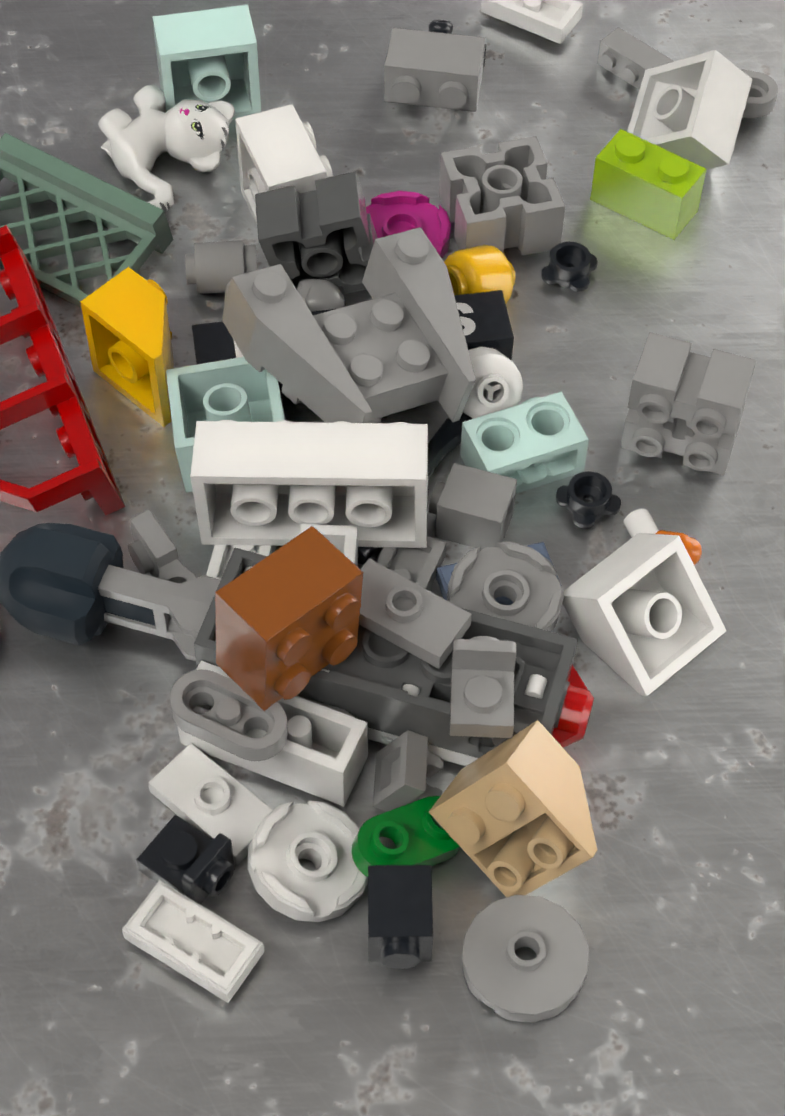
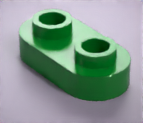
[351,796,461,877]

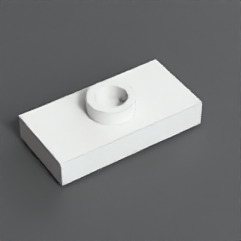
[148,743,273,865]
[122,880,265,1003]

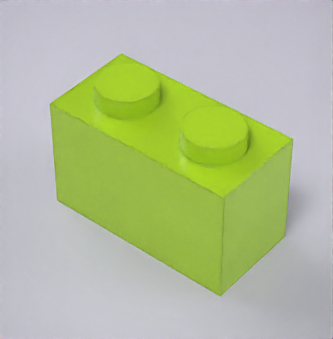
[590,129,707,240]

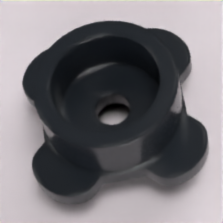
[541,241,598,292]
[556,471,621,528]

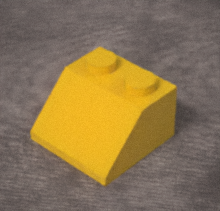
[80,267,174,427]

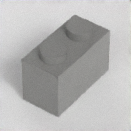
[384,28,485,112]

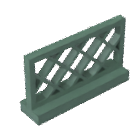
[0,133,173,308]

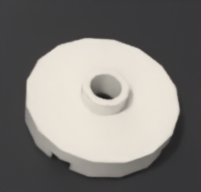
[248,800,368,922]

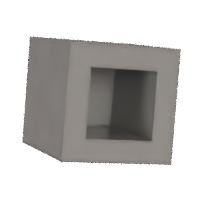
[429,462,517,550]

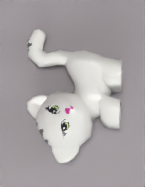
[98,85,235,213]

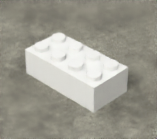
[190,420,428,548]

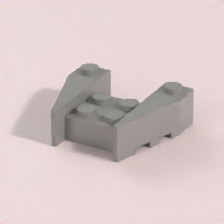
[222,227,476,423]

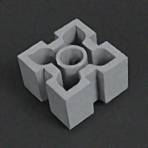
[439,136,565,255]
[620,332,756,476]

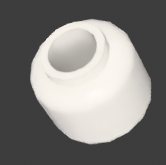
[463,347,523,419]

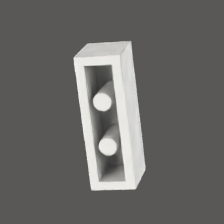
[177,660,368,807]

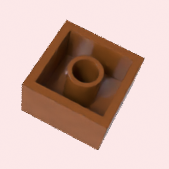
[215,526,364,711]

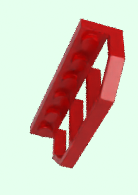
[0,225,125,516]

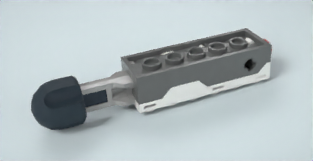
[0,523,594,766]

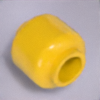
[444,245,515,304]

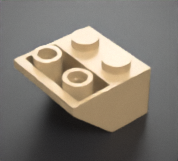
[429,720,597,897]

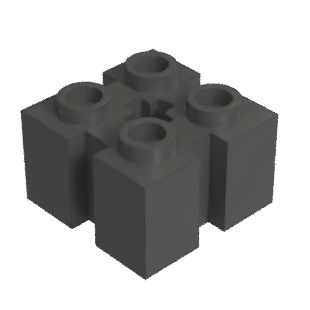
[255,171,378,294]

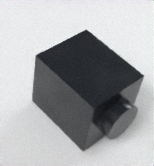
[368,865,433,969]

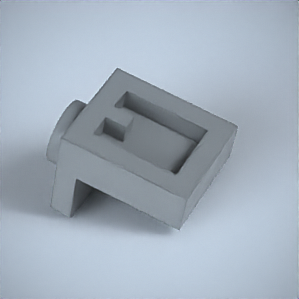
[449,636,516,738]

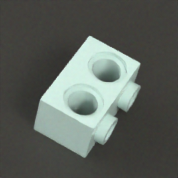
[460,391,589,494]

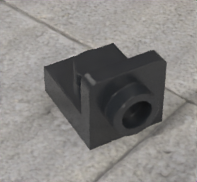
[136,814,235,905]

